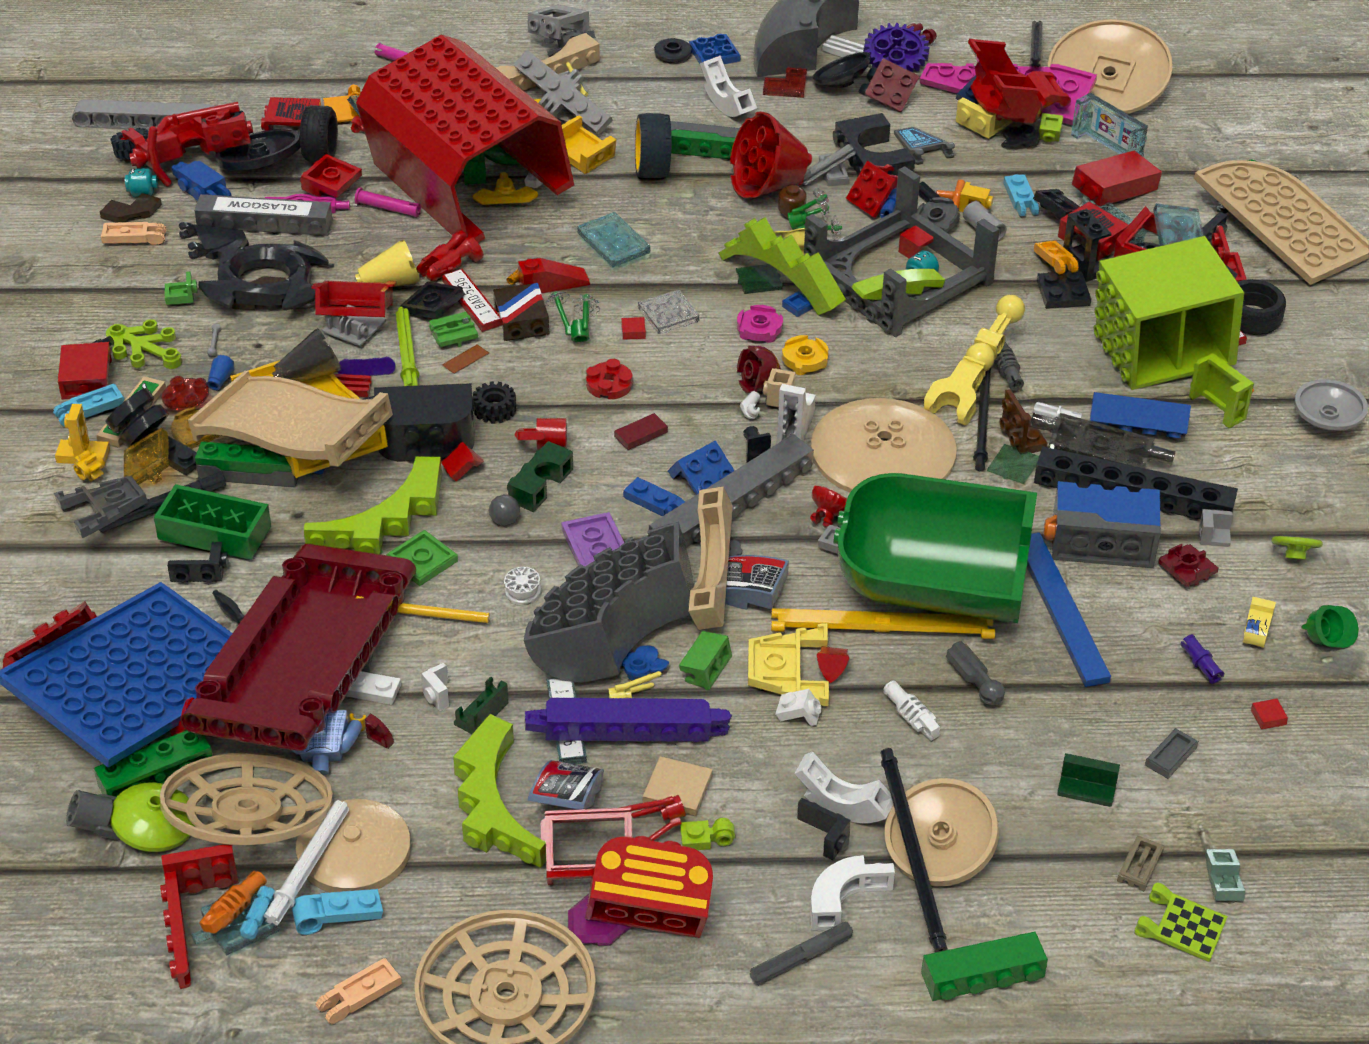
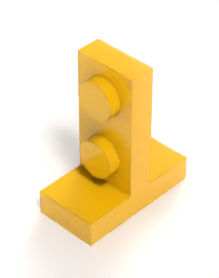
[55,404,110,464]

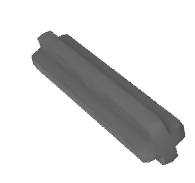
[802,144,856,186]

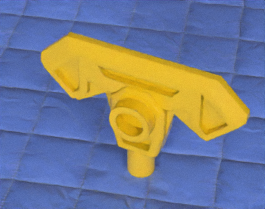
[473,172,538,205]

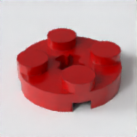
[586,359,633,399]

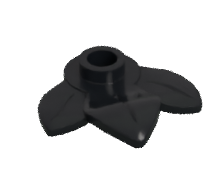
[1001,125,1040,147]

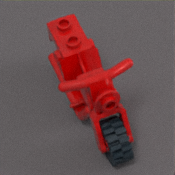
[110,102,254,187]

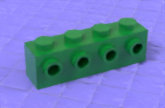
[94,730,212,797]

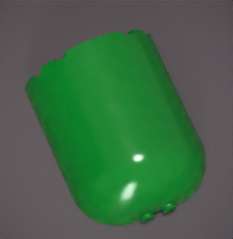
[833,473,1037,624]

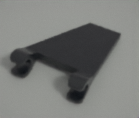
[179,222,249,259]

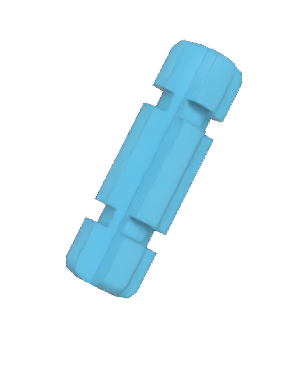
[240,886,275,940]

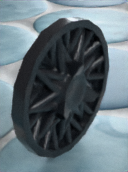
[654,38,692,62]

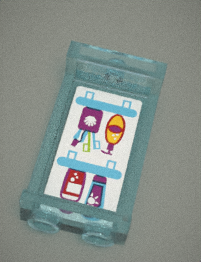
[1071,93,1148,157]

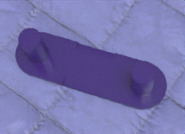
[336,356,396,376]

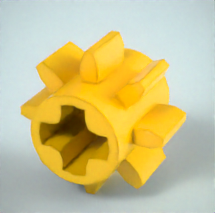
[73,450,105,482]

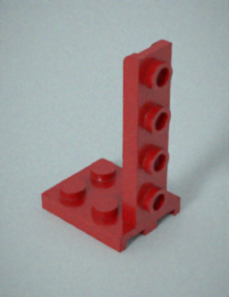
[160,844,239,989]

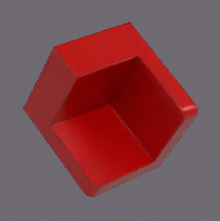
[898,225,934,259]

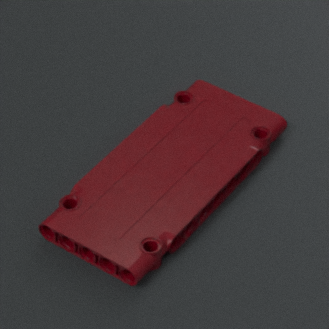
[180,544,417,751]

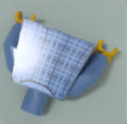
[292,710,366,775]

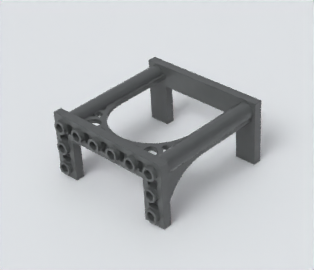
[804,166,1000,338]

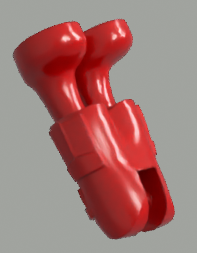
[416,230,484,282]

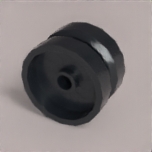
[105,388,169,449]

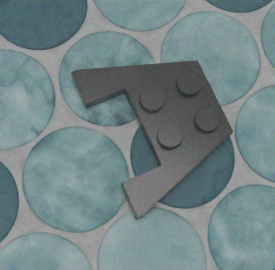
[54,476,148,538]

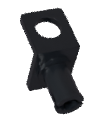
[743,426,771,463]

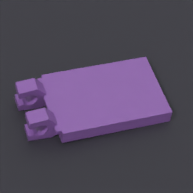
[561,512,624,566]

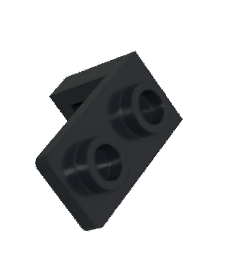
[167,542,229,582]
[797,798,851,861]

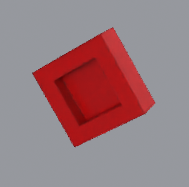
[621,317,646,340]
[1251,699,1288,730]

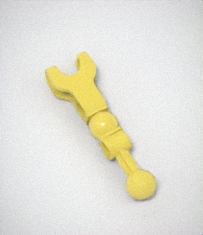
[924,295,1026,425]

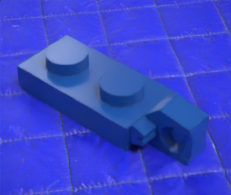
[623,477,685,516]

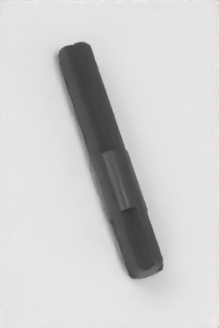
[750,922,853,985]

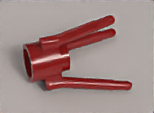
[619,795,686,841]

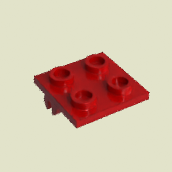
[846,160,898,218]

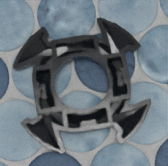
[198,237,329,311]

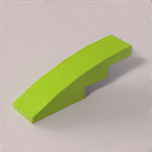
[852,269,945,300]

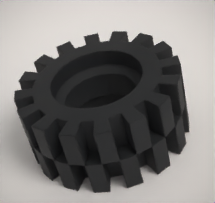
[472,381,516,424]

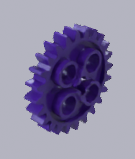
[863,23,930,72]

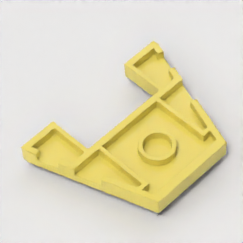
[748,623,829,706]

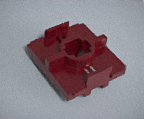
[1158,544,1219,587]

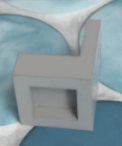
[1199,509,1233,547]

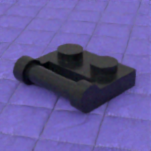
[1033,189,1080,219]

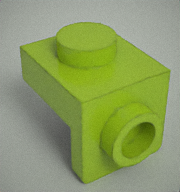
[1039,113,1063,142]

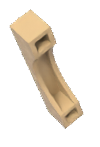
[496,33,600,91]
[689,486,733,630]

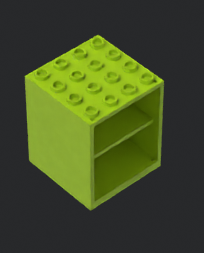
[1093,236,1244,390]

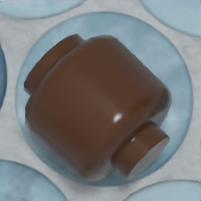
[778,185,807,218]

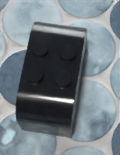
[374,383,474,462]

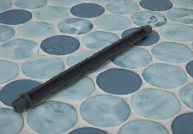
[880,748,947,953]

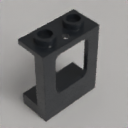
[1063,209,1112,282]

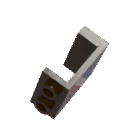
[493,283,550,341]

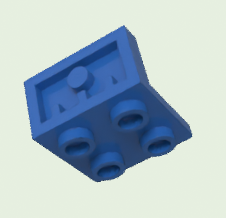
[668,440,735,495]

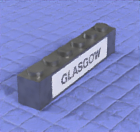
[194,194,332,236]

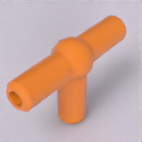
[936,180,965,209]

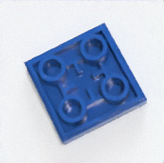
[689,34,741,64]

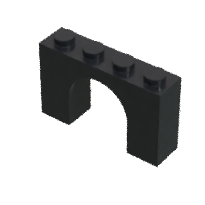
[833,113,915,177]

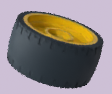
[635,113,672,178]

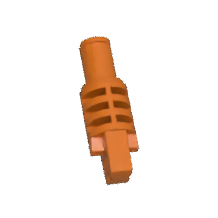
[199,871,267,934]

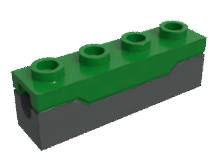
[671,121,740,159]
[195,442,299,488]

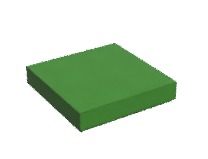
[386,530,458,586]

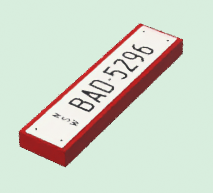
[442,269,503,332]

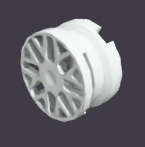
[504,567,541,605]

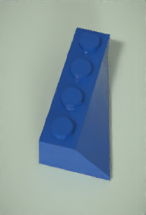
[1089,392,1191,439]

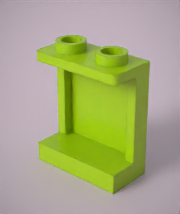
[1189,353,1254,428]

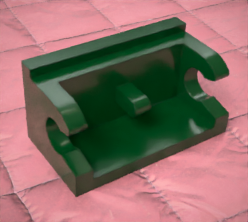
[454,677,508,734]

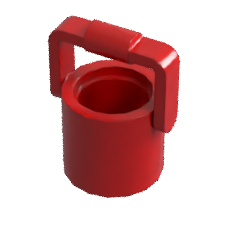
[515,418,567,450]

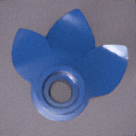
[621,645,669,680]

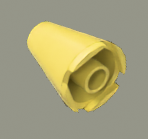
[355,240,420,286]

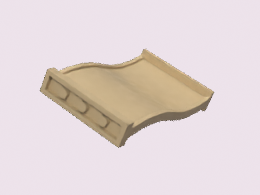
[188,371,393,467]

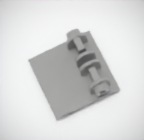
[322,305,387,346]

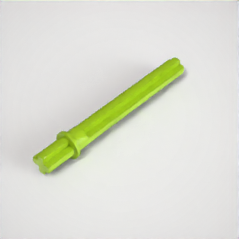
[395,307,419,386]

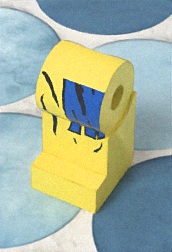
[1243,597,1276,648]

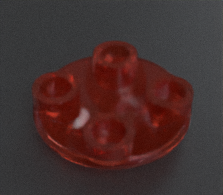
[161,376,209,411]

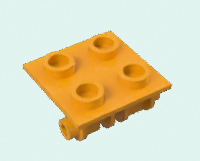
[323,84,361,123]

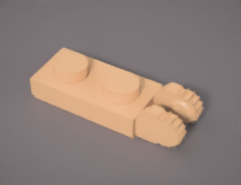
[101,222,166,245]
[316,958,402,1025]

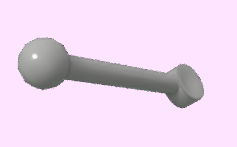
[207,324,221,356]

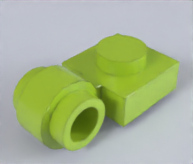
[680,818,735,850]

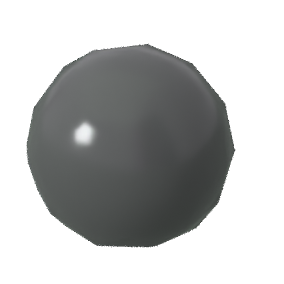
[488,494,520,526]

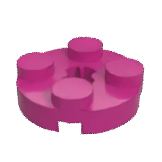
[737,305,783,343]

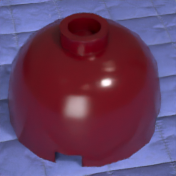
[737,346,781,393]

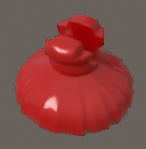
[810,485,847,529]

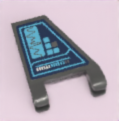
[894,127,955,164]

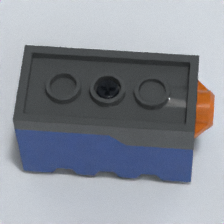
[1043,481,1161,568]

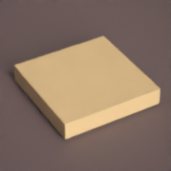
[643,756,712,816]

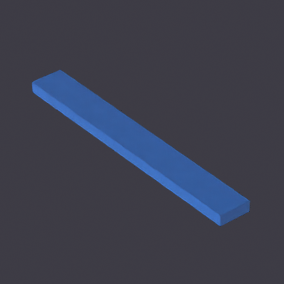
[1027,532,1111,687]

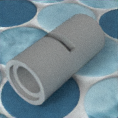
[963,201,1007,242]

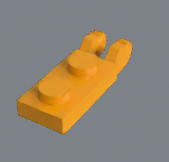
[1034,241,1079,274]

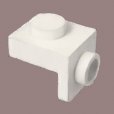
[421,663,449,711]
[776,689,821,726]

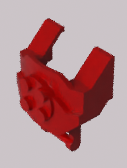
[968,39,1071,124]

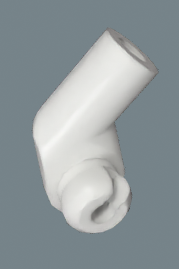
[740,391,760,419]

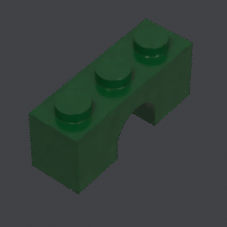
[507,441,573,513]

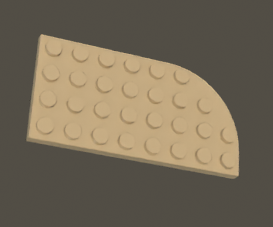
[1194,160,1369,285]

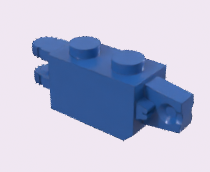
[172,161,232,200]

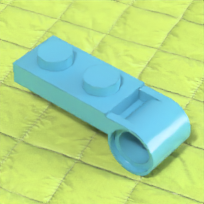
[291,889,383,935]

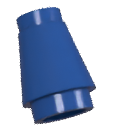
[207,355,234,391]

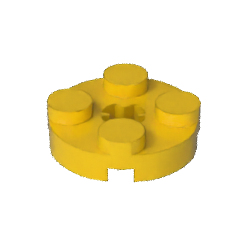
[782,335,829,375]

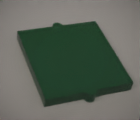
[736,264,783,294]
[987,444,1039,484]

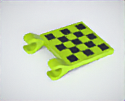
[1134,882,1228,962]

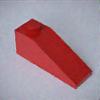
[518,258,590,294]

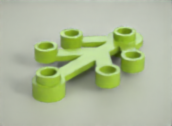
[106,319,182,369]

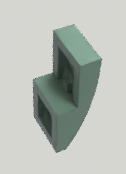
[1205,849,1245,901]

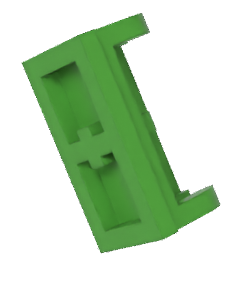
[679,631,732,690]

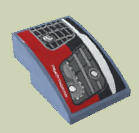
[725,555,789,610]
[528,760,604,810]

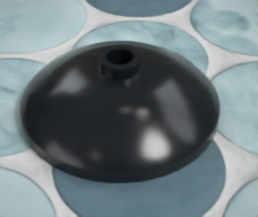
[813,52,872,87]

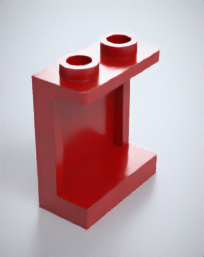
[58,342,112,400]

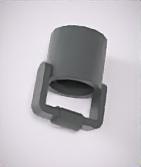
[66,790,120,840]

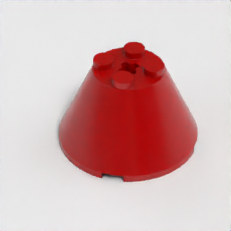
[730,111,812,199]

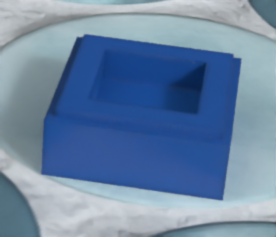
[782,291,813,317]

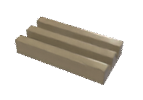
[1117,835,1164,892]

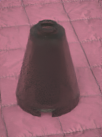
[272,328,341,383]

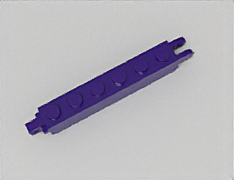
[524,697,732,742]

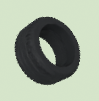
[300,105,338,162]
[1237,279,1286,335]

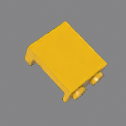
[562,115,616,174]

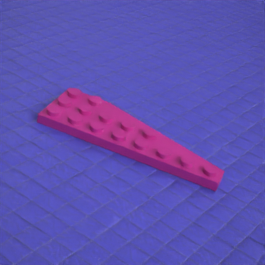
[920,63,1097,126]

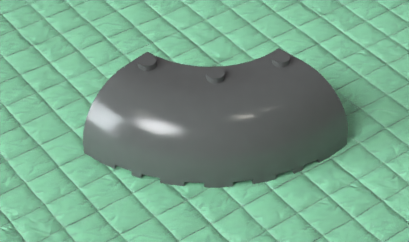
[753,0,859,77]
[523,521,694,682]

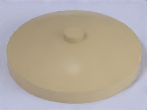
[884,778,999,886]
[296,799,411,892]

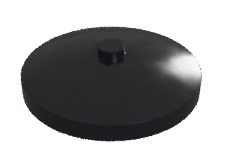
[215,129,300,170]

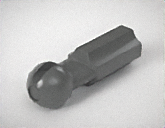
[946,641,1005,706]

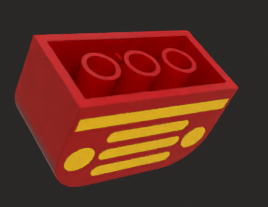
[585,836,713,938]

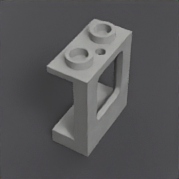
[528,4,589,39]

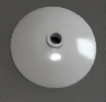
[1294,379,1368,431]

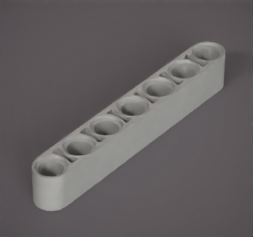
[72,100,214,130]

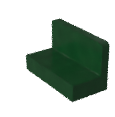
[1057,753,1120,807]

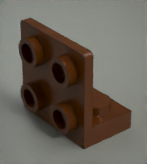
[999,389,1048,456]

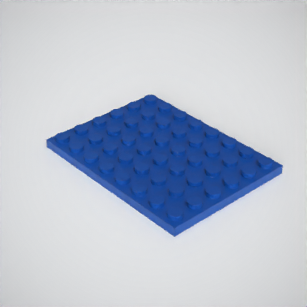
[0,582,232,767]

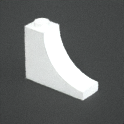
[777,384,816,444]

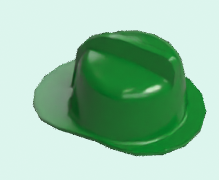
[1301,605,1359,648]

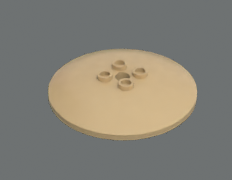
[1048,19,1172,116]
[811,398,957,493]

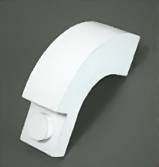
[700,56,757,117]
[794,752,893,823]
[810,855,895,931]

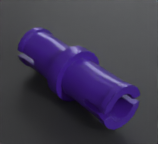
[1180,634,1224,684]

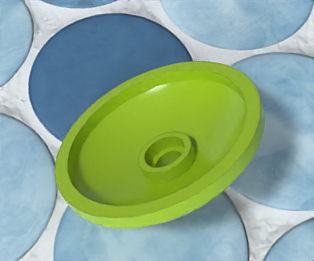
[110,783,195,852]

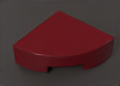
[365,713,394,749]

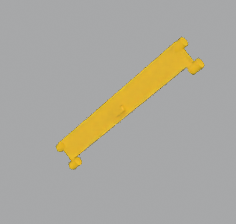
[771,608,995,639]

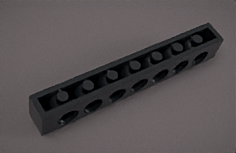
[1034,446,1238,519]

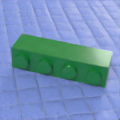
[921,931,1048,1001]

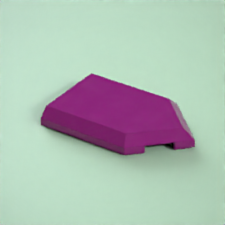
[568,894,631,946]

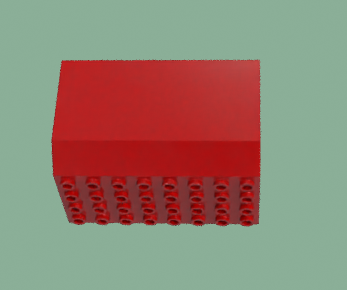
[356,34,575,243]

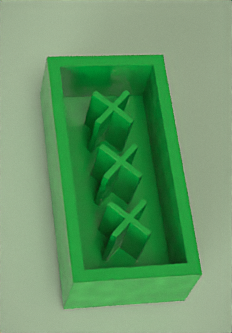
[154,484,271,560]

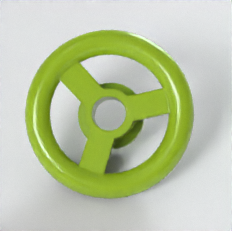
[1271,536,1323,560]

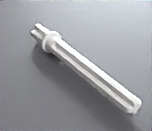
[264,800,349,926]

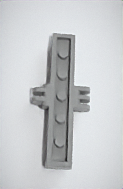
[513,50,613,135]

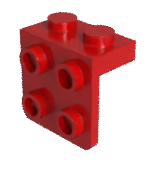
[1211,226,1247,282]

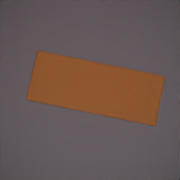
[442,344,489,373]

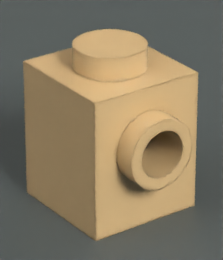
[763,368,796,407]

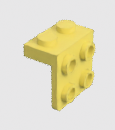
[956,98,1013,139]

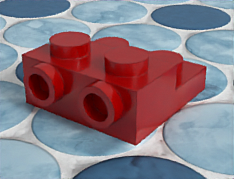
[300,154,362,198]

